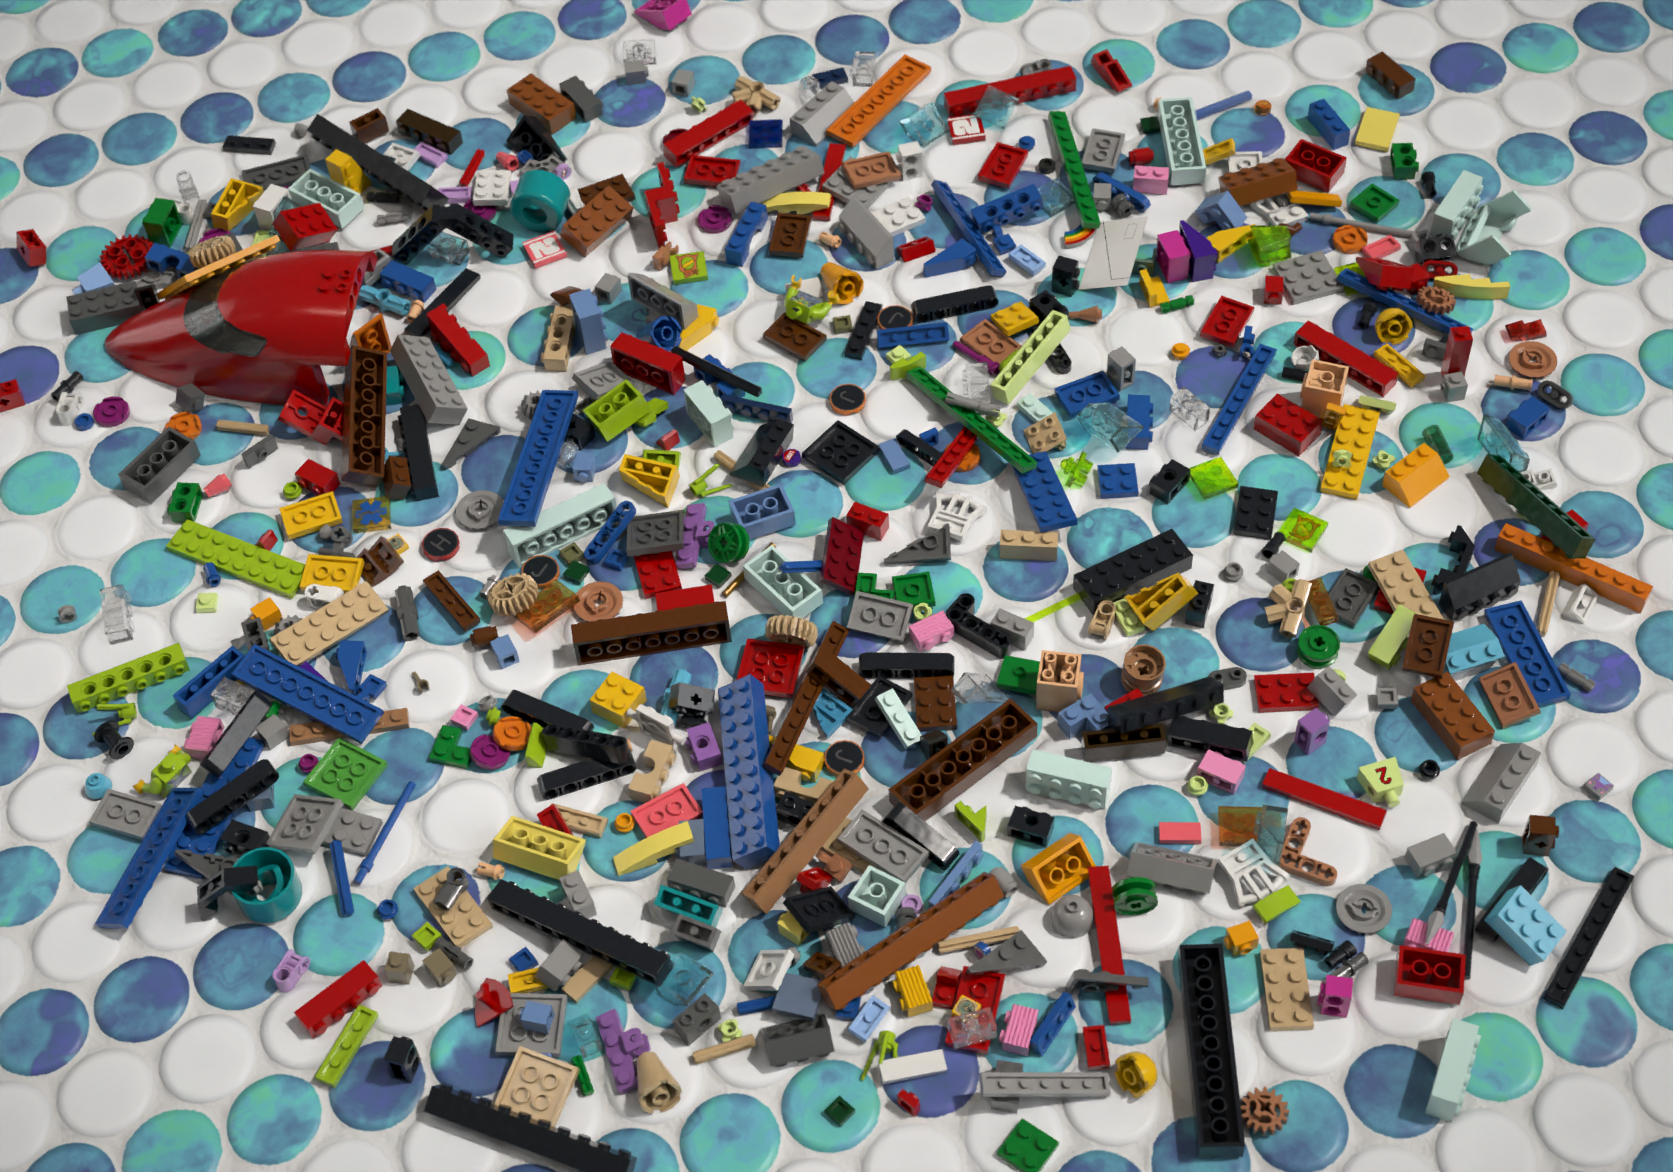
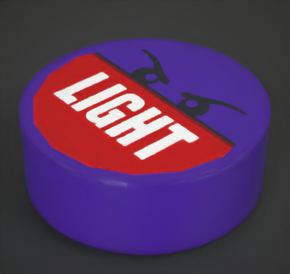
[782,449,801,467]

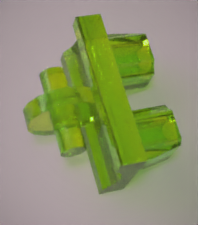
[1060,451,1094,488]

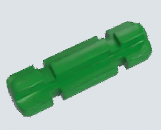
[1160,295,1194,313]
[571,1055,594,1096]

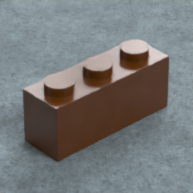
[1365,51,1416,99]
[806,648,871,709]

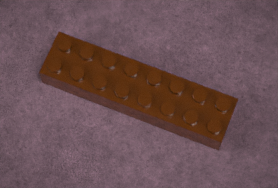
[341,345,387,488]
[571,601,732,666]
[888,698,1038,821]

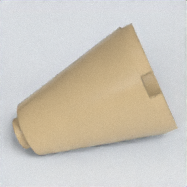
[636,1052,682,1113]

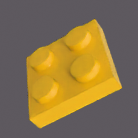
[990,301,1039,337]

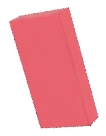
[1361,235,1401,259]
[1159,822,1202,844]

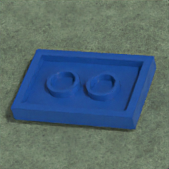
[1054,370,1120,418]

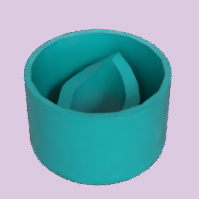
[510,170,570,232]
[230,847,302,923]

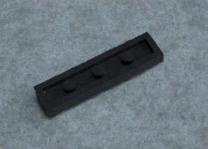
[844,301,883,360]

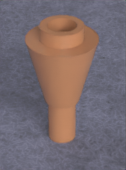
[1069,305,1102,323]

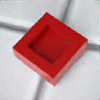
[897,1089,920,1117]

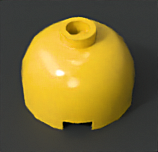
[1375,308,1413,345]
[1114,1051,1158,1098]

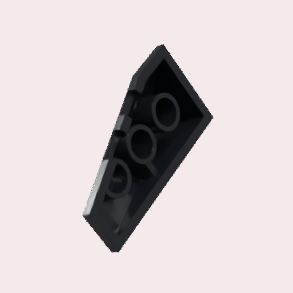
[506,115,567,163]

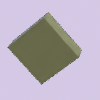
[832,315,853,335]
[559,542,585,566]

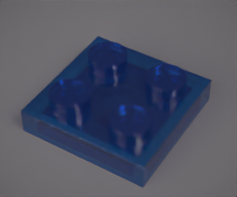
[749,119,783,149]

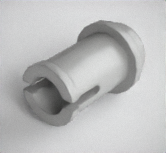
[479,575,500,600]

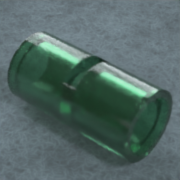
[1422,425,1454,465]

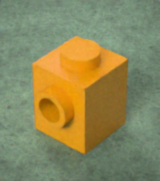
[250,597,283,631]
[1223,920,1259,956]

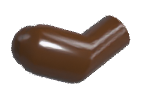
[1277,222,1302,237]

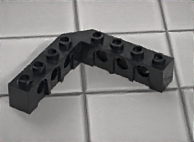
[392,203,514,265]

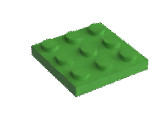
[303,737,388,811]

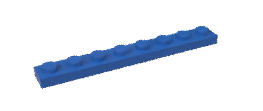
[931,180,1007,277]
[1337,268,1473,334]
[1202,344,1277,455]

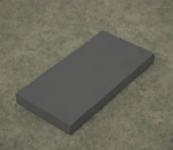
[242,154,311,192]

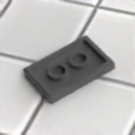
[1318,568,1380,629]

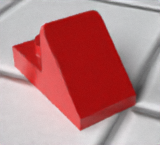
[796,867,834,893]
[932,966,962,1010]

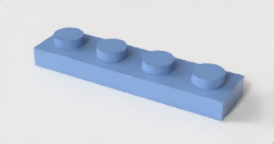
[929,840,984,909]

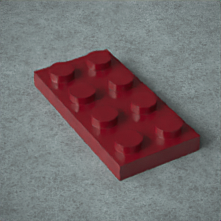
[819,517,864,596]

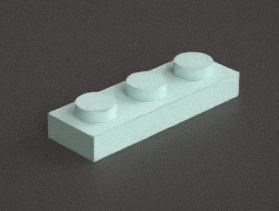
[875,688,922,749]

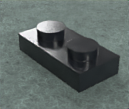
[1290,930,1335,954]

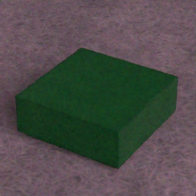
[1140,116,1160,134]
[563,560,590,585]
[704,563,732,589]
[824,1095,856,1127]

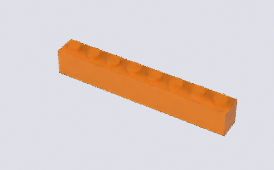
[1494,523,1653,614]

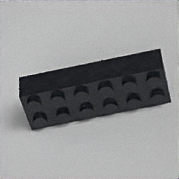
[1073,529,1193,615]

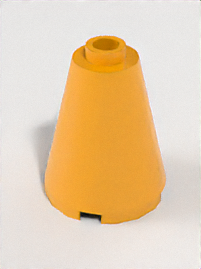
[820,262,864,305]

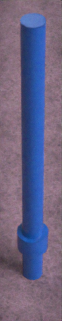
[354,781,416,885]

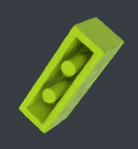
[1368,604,1417,670]

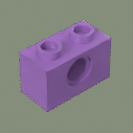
[1294,708,1330,756]
[686,722,723,772]

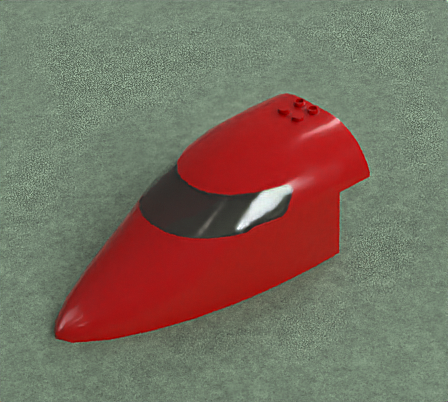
[104,250,378,407]

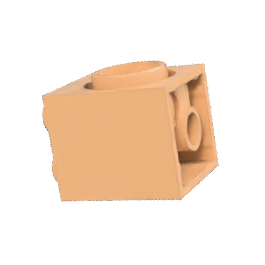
[1300,359,1349,418]
[1036,650,1084,712]

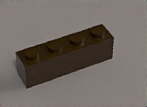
[396,109,463,155]
[1081,724,1166,762]

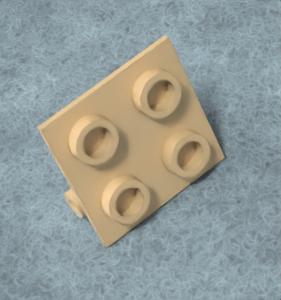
[1024,412,1067,454]

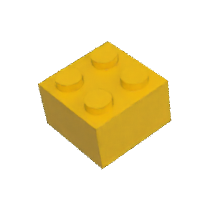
[590,671,647,729]

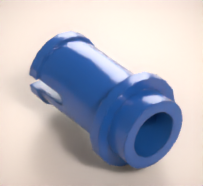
[203,562,221,587]

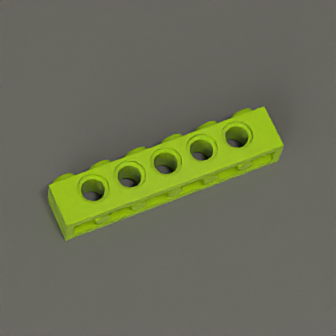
[67,643,190,714]

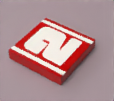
[947,113,986,145]

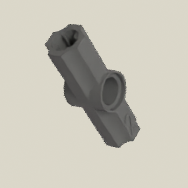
[395,585,420,641]

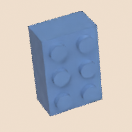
[569,288,608,355]
[729,484,796,540]

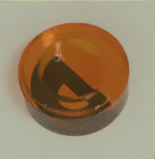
[1254,100,1272,116]

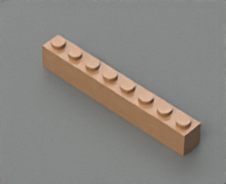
[741,768,869,914]

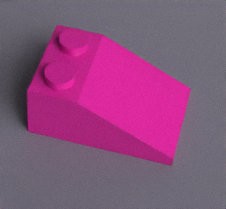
[634,0,692,31]

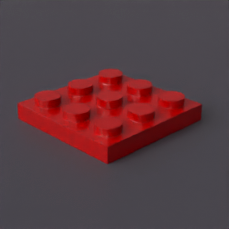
[736,638,805,698]

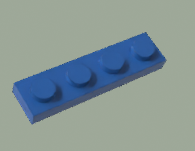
[877,322,949,348]

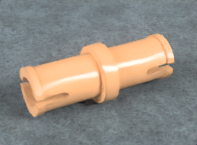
[1494,374,1533,391]

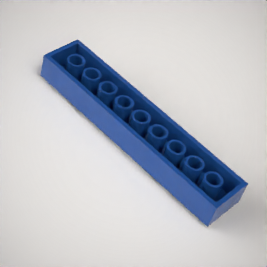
[718,674,780,870]

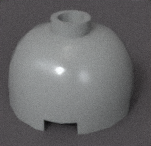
[1052,895,1093,938]

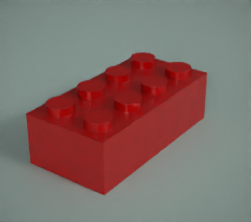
[610,332,686,395]

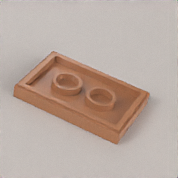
[841,151,901,190]
[960,319,1022,365]
[1478,662,1541,729]

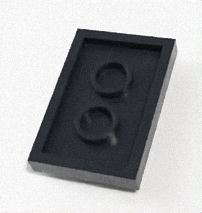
[1233,486,1278,540]
[847,675,913,739]
[783,886,855,933]

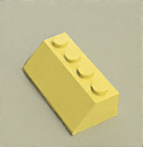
[493,816,586,880]

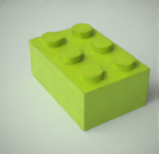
[582,379,651,442]

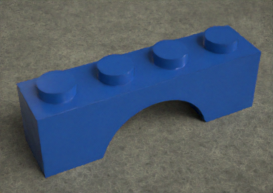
[725,201,768,267]

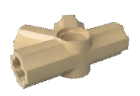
[732,76,781,115]
[1264,579,1312,639]

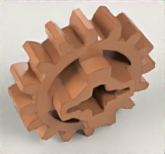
[1416,285,1456,315]
[1241,1087,1289,1136]

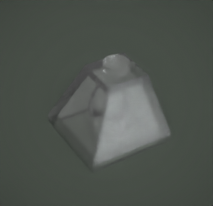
[951,672,1009,704]

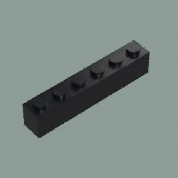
[398,404,439,501]
[1107,676,1224,734]

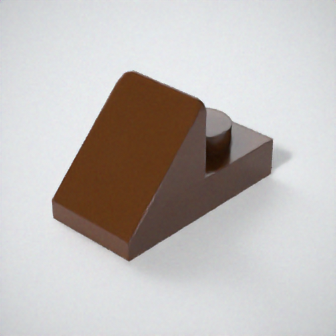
[802,951,841,981]

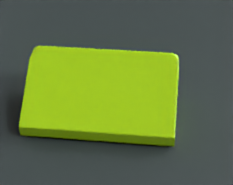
[643,449,681,470]
[525,723,547,768]

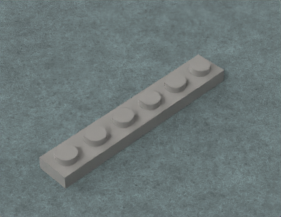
[979,1072,1111,1097]

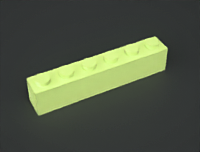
[990,310,1071,405]

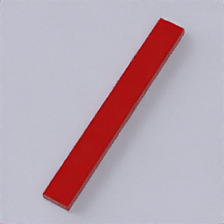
[1088,865,1131,1025]

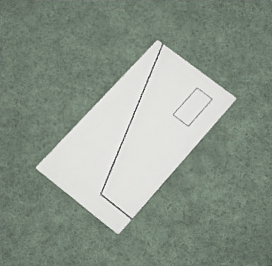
[1079,216,1148,290]

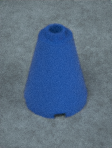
[636,316,682,351]

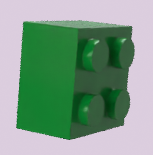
[142,198,183,248]

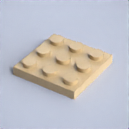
[494,1046,580,1127]

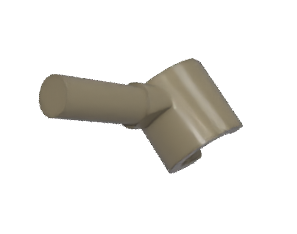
[412,672,430,693]
[766,705,777,734]

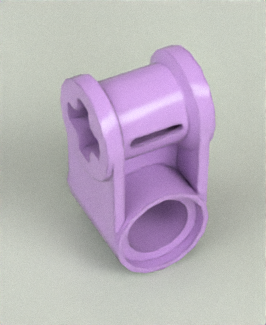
[273,949,310,992]

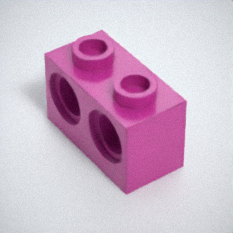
[1317,975,1353,1018]

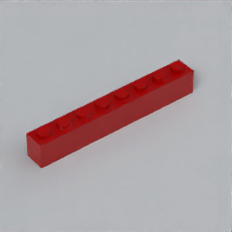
[944,66,1077,118]

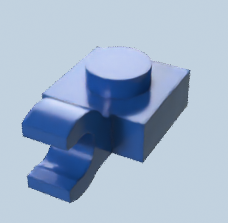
[992,224,1016,256]
[1240,325,1255,358]
[357,674,387,702]

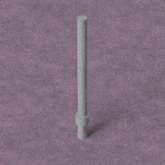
[1309,213,1415,238]

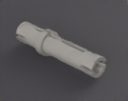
[945,392,1001,418]

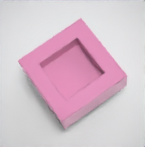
[450,704,478,731]

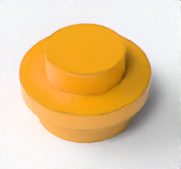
[1172,343,1190,360]
[614,813,635,833]

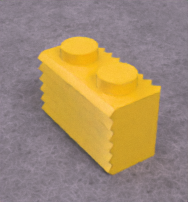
[892,965,933,1017]

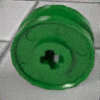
[708,523,750,563]
[1297,625,1340,669]
[1112,877,1158,915]

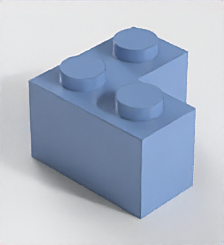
[1194,191,1248,230]
[1058,694,1113,739]

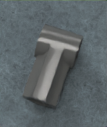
[433,867,469,911]

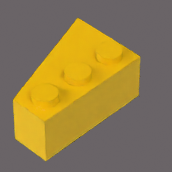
[325,149,372,194]
[211,178,263,231]
[619,454,680,508]
[1124,573,1198,631]

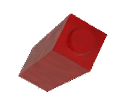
[1441,326,1473,378]

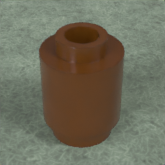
[470,625,498,649]

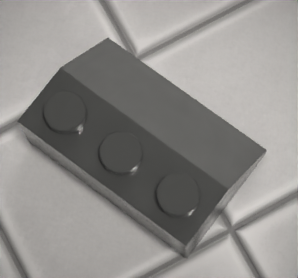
[761,1014,835,1067]

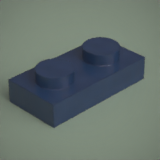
[812,67,848,90]

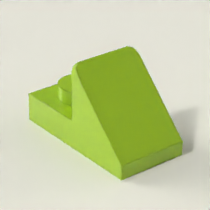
[954,801,987,842]

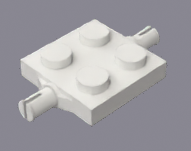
[626,704,686,747]

